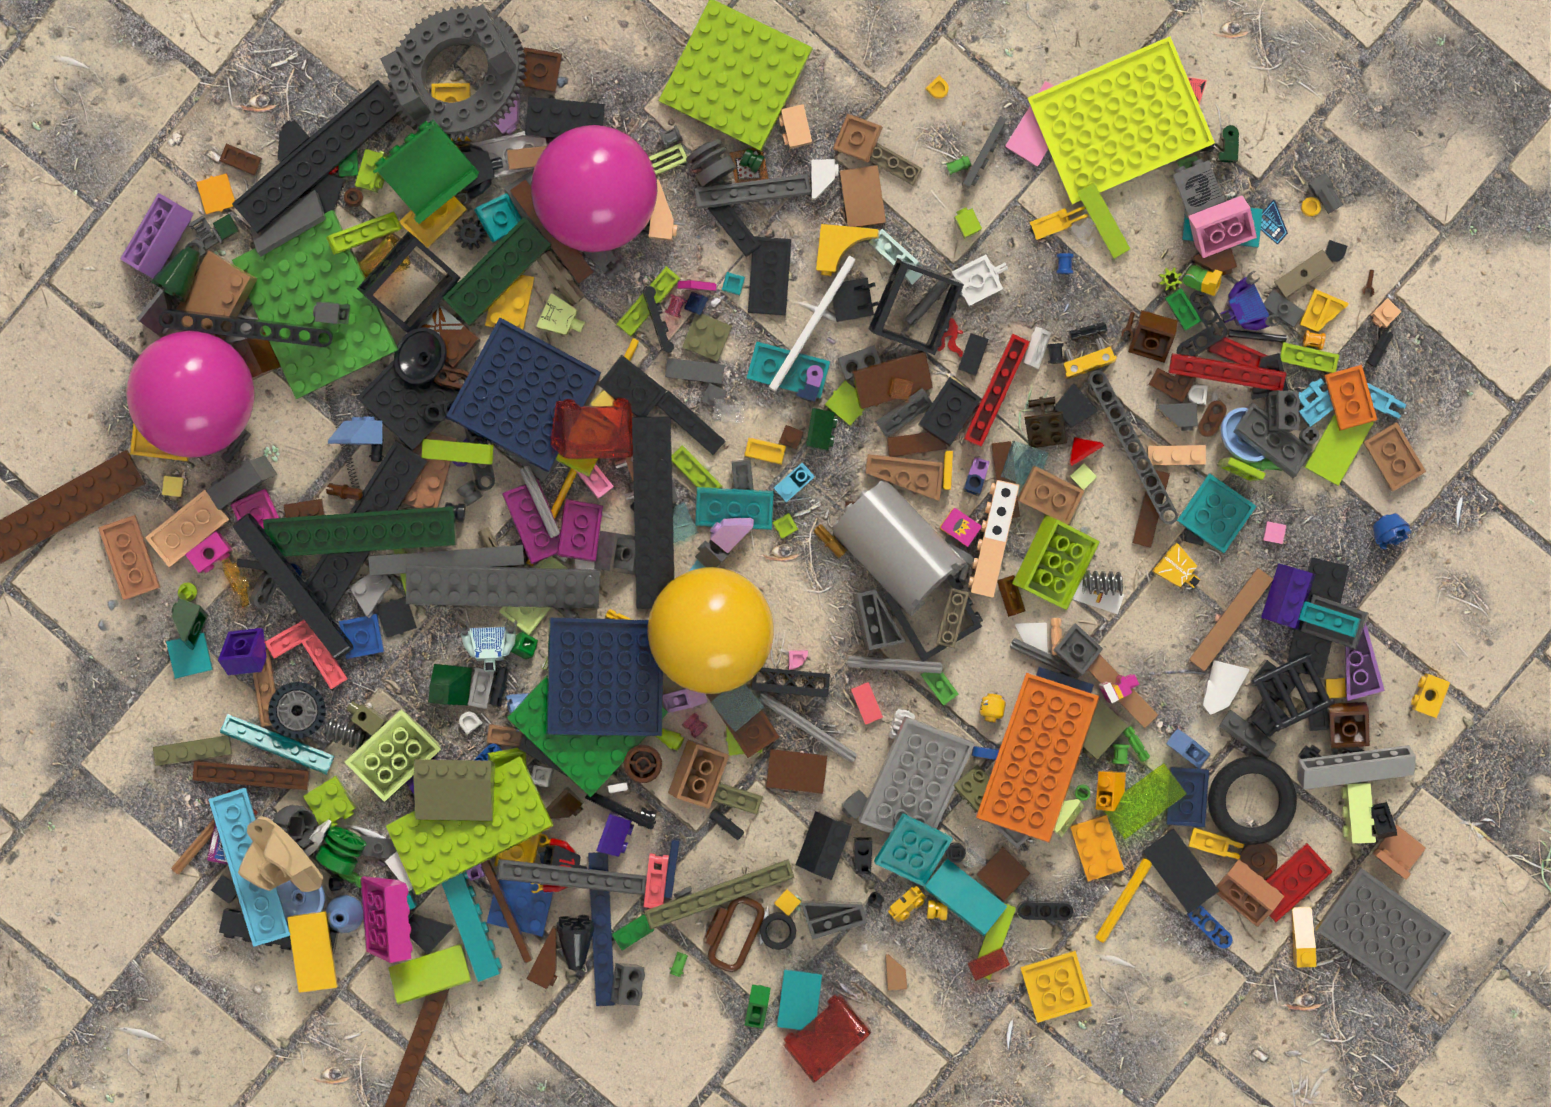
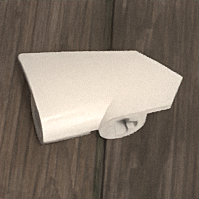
[1203,660,1249,715]

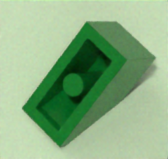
[744,984,771,1029]

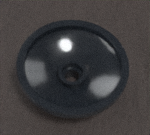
[394,328,447,384]

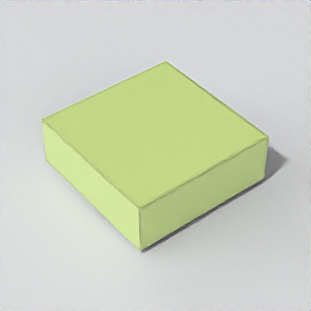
[1070,463,1097,490]

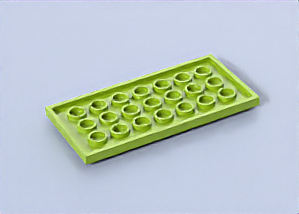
[386,756,554,895]

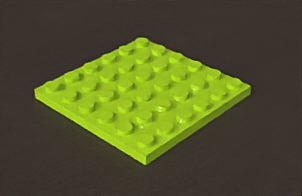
[658,0,813,151]

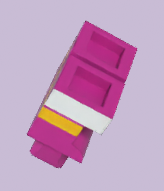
[1098,674,1140,703]

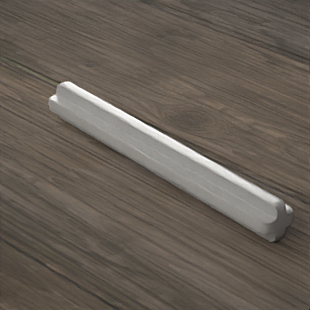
[847,656,943,673]

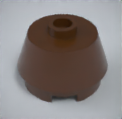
[624,745,662,783]

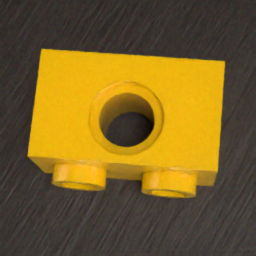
[1411,673,1450,718]

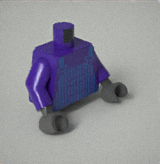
[1220,271,1280,331]

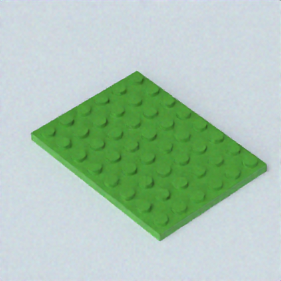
[232,210,398,399]

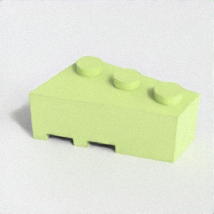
[1341,782,1376,843]

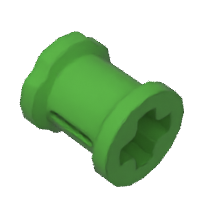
[1112,744,1130,764]

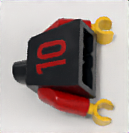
[531,834,587,893]

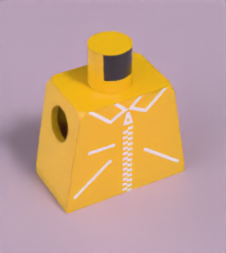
[1152,543,1201,588]

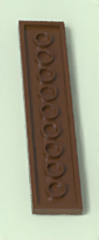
[0,450,146,564]

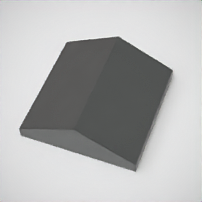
[1053,623,1103,676]

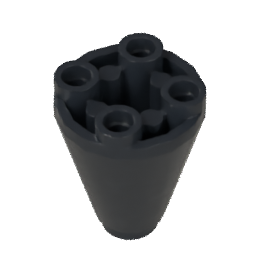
[557,915,595,970]

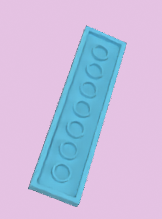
[208,788,290,947]

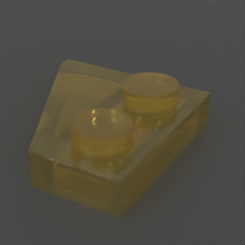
[221,558,249,608]

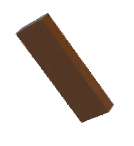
[887,432,947,457]

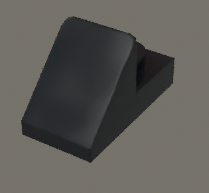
[1371,802,1397,839]

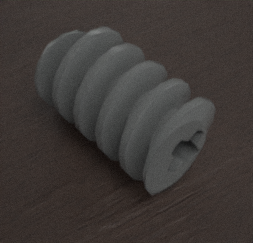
[1082,570,1123,596]
[324,716,367,749]

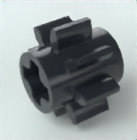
[1298,745,1322,759]

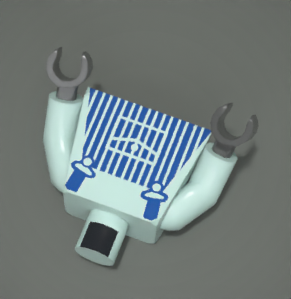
[458,619,518,672]

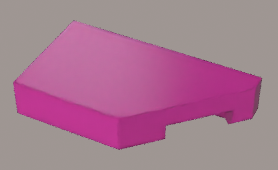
[677,280,717,291]

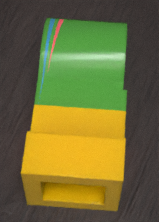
[1183,265,1222,296]

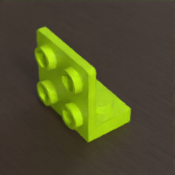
[355,149,388,193]

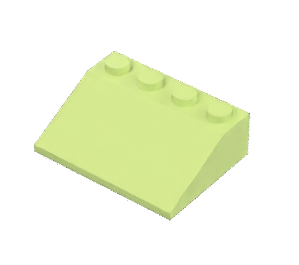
[344,709,441,802]

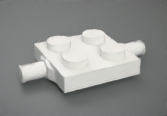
[946,255,1008,307]

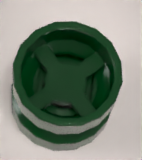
[739,148,765,174]

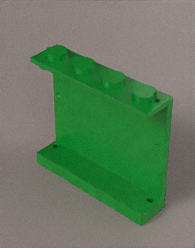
[373,119,479,224]

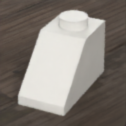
[811,159,838,200]

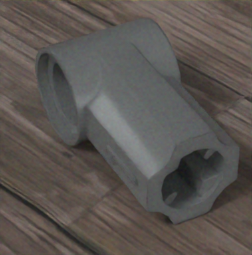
[1308,173,1343,214]

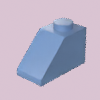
[1166,728,1210,769]

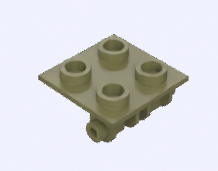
[953,765,990,813]

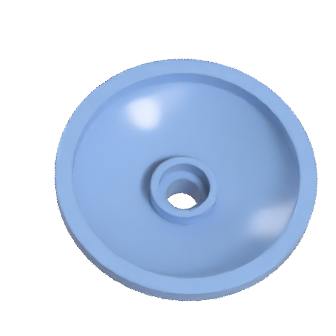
[1221,408,1266,463]
[277,880,325,922]

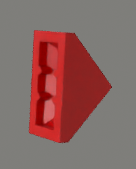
[1068,437,1104,466]

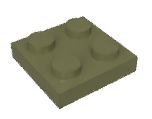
[682,314,732,362]

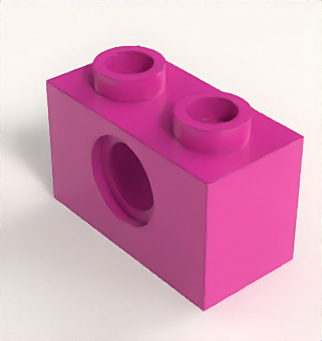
[185,531,232,573]

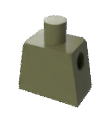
[347,701,389,735]

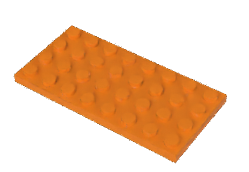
[976,673,1100,843]

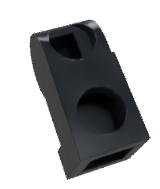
[854,837,872,874]

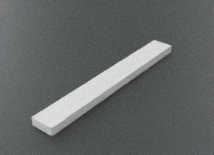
[769,256,855,392]

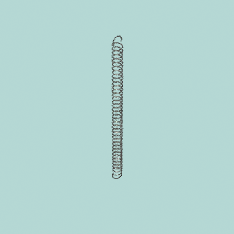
[325,385,360,503]

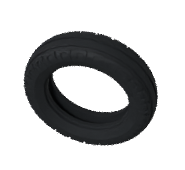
[1208,756,1297,845]

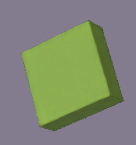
[772,513,798,539]

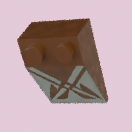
[418,303,480,368]

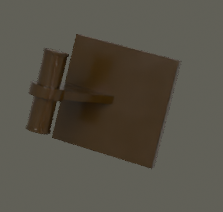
[1024,396,1067,449]

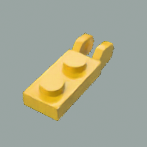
[1188,827,1244,859]

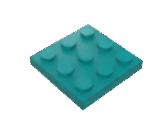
[1177,473,1257,554]
[874,813,953,887]

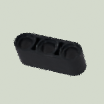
[1016,900,1073,921]

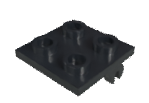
[830,277,879,322]

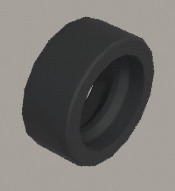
[760,912,796,950]

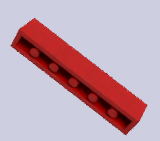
[963,334,1030,447]

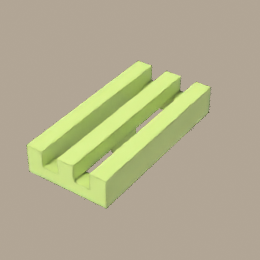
[649,143,687,176]

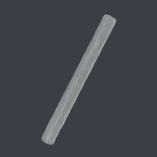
[759,692,857,762]

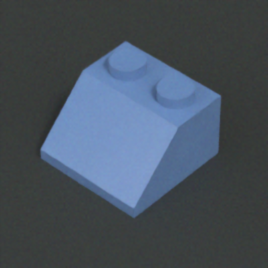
[328,417,382,445]

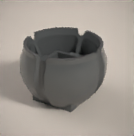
[273,805,317,848]

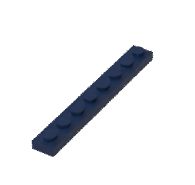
[588,852,616,1006]

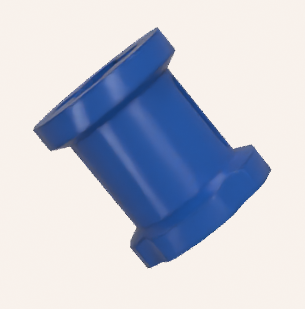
[1056,253,1074,274]

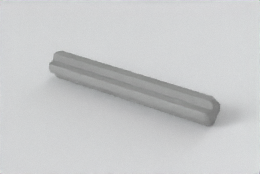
[520,466,560,538]

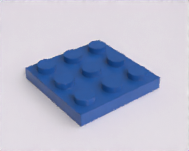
[487,880,553,936]

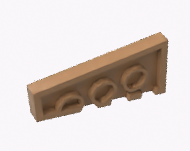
[865,454,944,501]

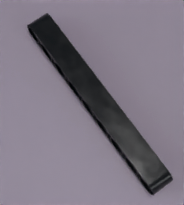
[159,309,333,347]
[233,513,354,660]

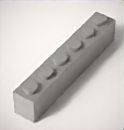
[1297,745,1416,790]

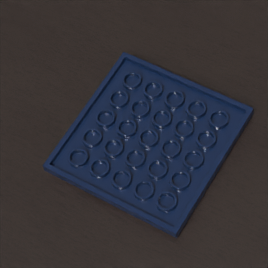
[446,318,601,472]
[546,618,663,736]

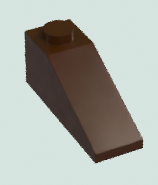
[527,926,558,989]

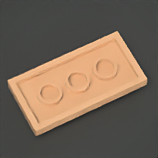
[145,490,230,568]

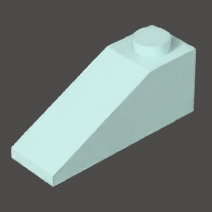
[869,229,923,285]

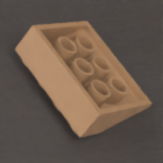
[176,250,257,340]

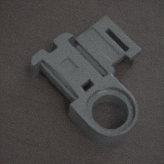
[185,215,223,258]

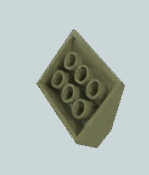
[414,759,495,821]

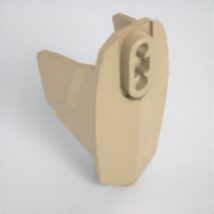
[238,816,323,892]

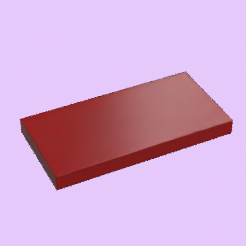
[1265,843,1333,923]

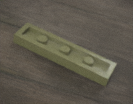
[153,735,232,766]

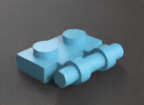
[1299,378,1333,427]

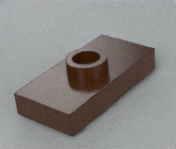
[219,143,262,176]

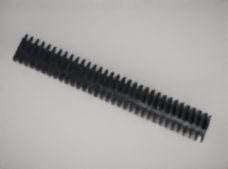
[585,792,656,830]

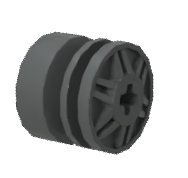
[686,139,737,187]

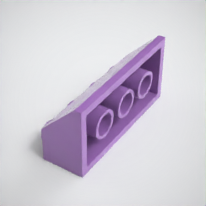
[120,193,194,278]

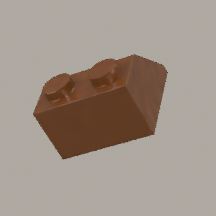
[1128,310,1178,363]
[231,332,281,380]
[1328,702,1370,748]

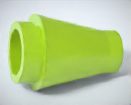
[655,728,684,751]

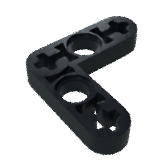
[1177,290,1228,357]

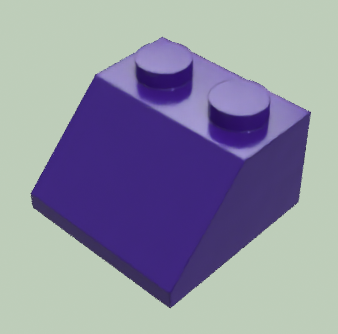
[218,628,267,675]
[596,812,634,857]

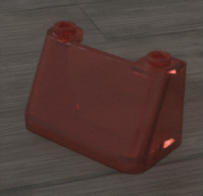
[550,398,633,459]
[783,993,871,1083]

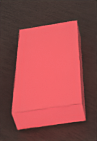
[851,682,883,725]

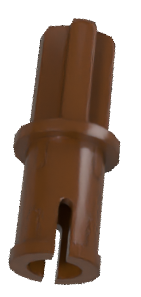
[326,483,363,500]

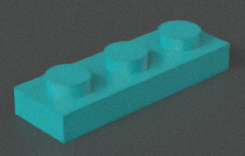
[1299,601,1361,638]

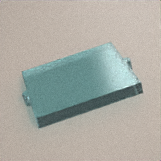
[673,502,698,543]

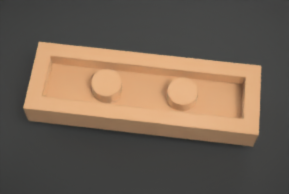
[1147,445,1206,465]

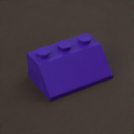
[1261,563,1315,629]

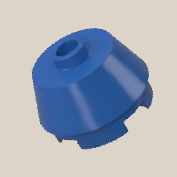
[1373,513,1412,549]

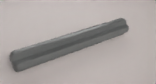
[1010,638,1080,678]

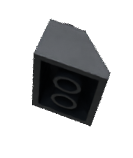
[795,811,852,880]

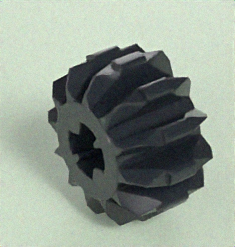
[454,217,488,251]

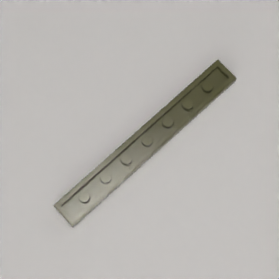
[644,859,795,929]

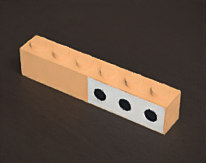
[968,480,1019,597]

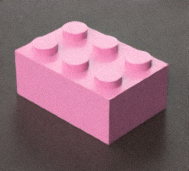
[1188,196,1257,258]

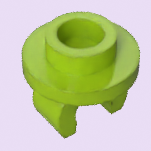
[178,583,197,602]

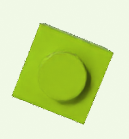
[954,207,982,239]

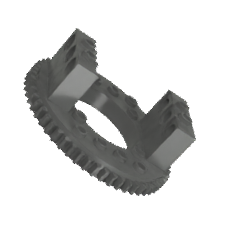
[380,4,527,142]

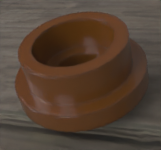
[344,188,363,207]

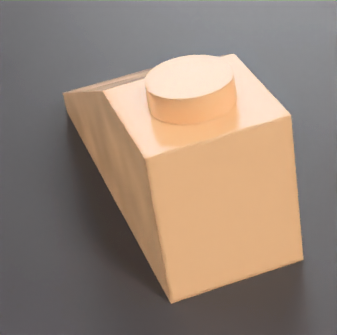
[649,179,677,241]

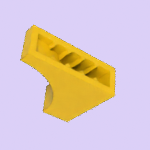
[816,224,880,276]

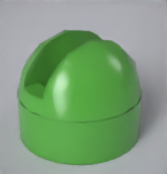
[1075,784,1091,801]

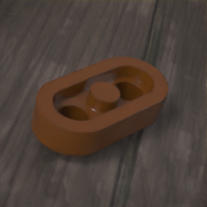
[434,365,469,390]
[1197,400,1227,437]

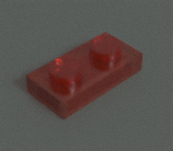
[967,947,1010,981]

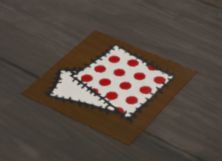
[729,148,769,183]

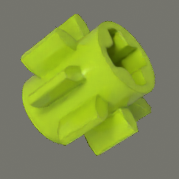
[1158,267,1182,291]

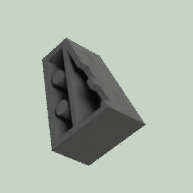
[853,590,906,650]

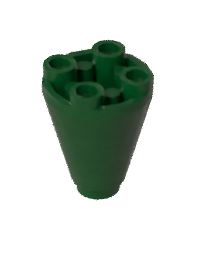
[151,246,200,302]

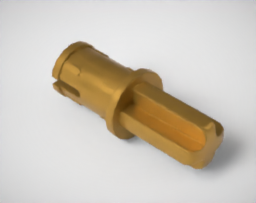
[814,524,847,559]

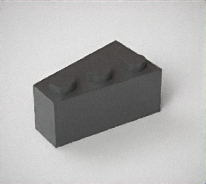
[206,456,278,510]
[801,900,868,940]

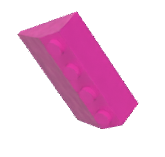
[361,876,413,963]

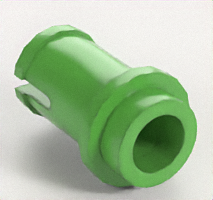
[946,155,972,175]
[669,951,688,977]

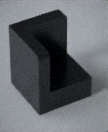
[211,875,237,904]

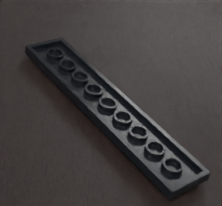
[232,80,398,234]
[632,416,675,609]
[305,440,429,615]

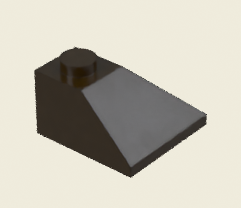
[546,787,584,819]

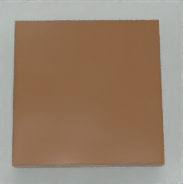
[833,114,883,163]

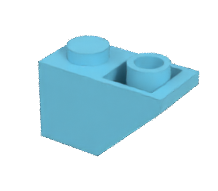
[774,463,815,502]

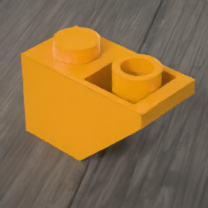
[1096,771,1126,811]

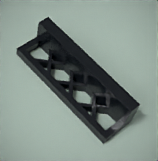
[752,667,830,698]

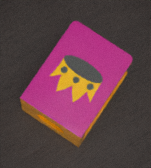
[940,508,982,547]

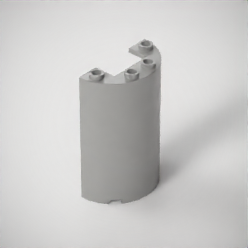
[832,480,967,616]

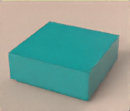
[722,272,745,296]

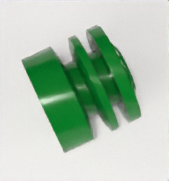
[316,826,366,875]

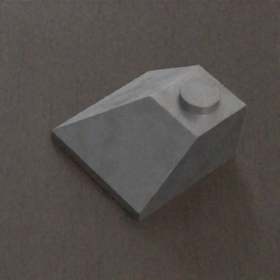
[136,289,173,336]

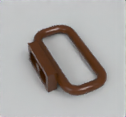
[703,896,765,972]

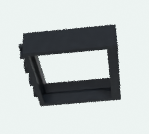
[357,231,461,333]
[868,258,964,355]
[883,574,983,661]

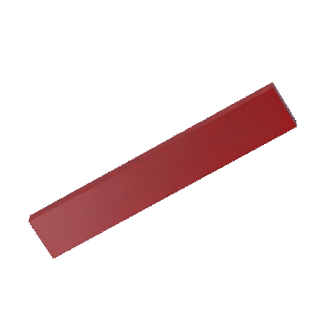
[1168,353,1286,391]

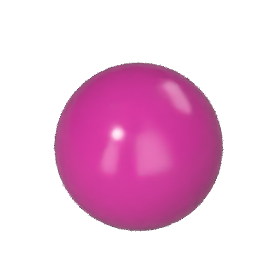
[531,125,658,252]
[126,331,255,458]

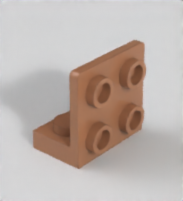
[1372,825,1426,880]

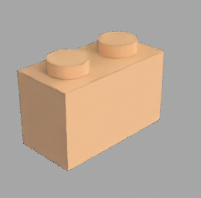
[778,104,812,149]

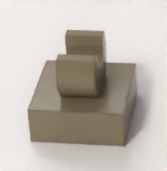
[1280,696,1305,717]

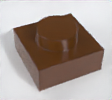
[779,425,803,450]

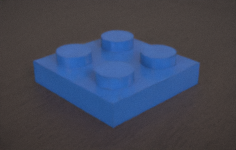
[339,614,385,659]

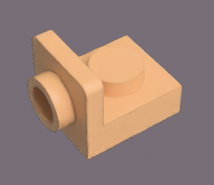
[1371,298,1401,328]

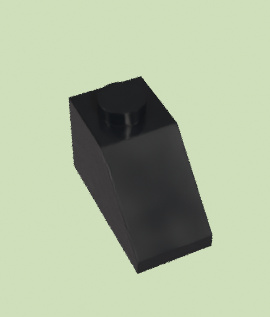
[278,120,310,162]

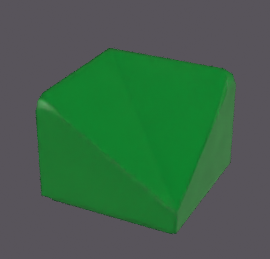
[511,632,538,660]

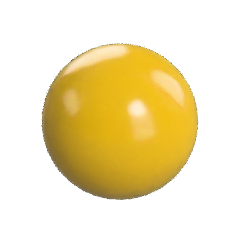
[648,567,774,694]

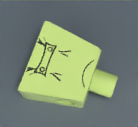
[536,293,585,335]

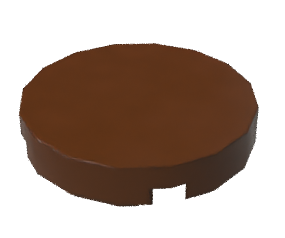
[1239,843,1278,879]

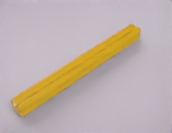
[1095,858,1152,943]

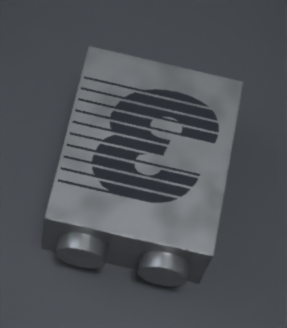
[1170,159,1225,218]

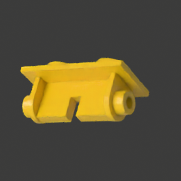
[888,886,927,923]

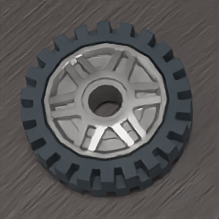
[268,682,326,739]

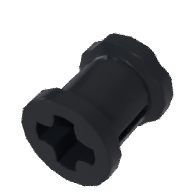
[1047,343,1065,364]

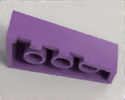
[1345,623,1385,701]

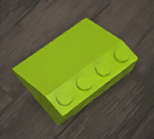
[1012,515,1100,610]

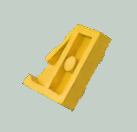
[1299,289,1349,332]

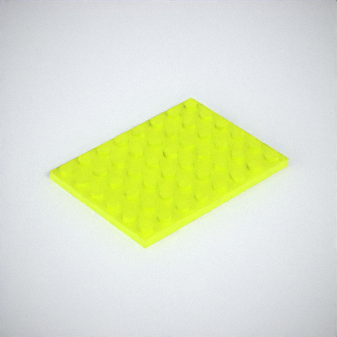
[1027,36,1215,204]

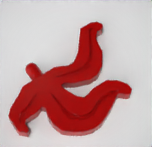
[937,318,963,358]

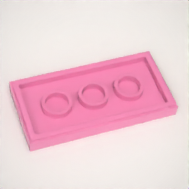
[1005,81,1053,167]

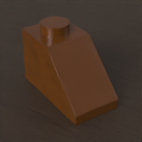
[1191,248,1237,276]

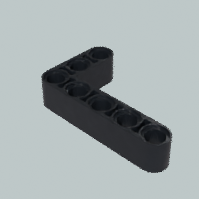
[423,400,495,491]

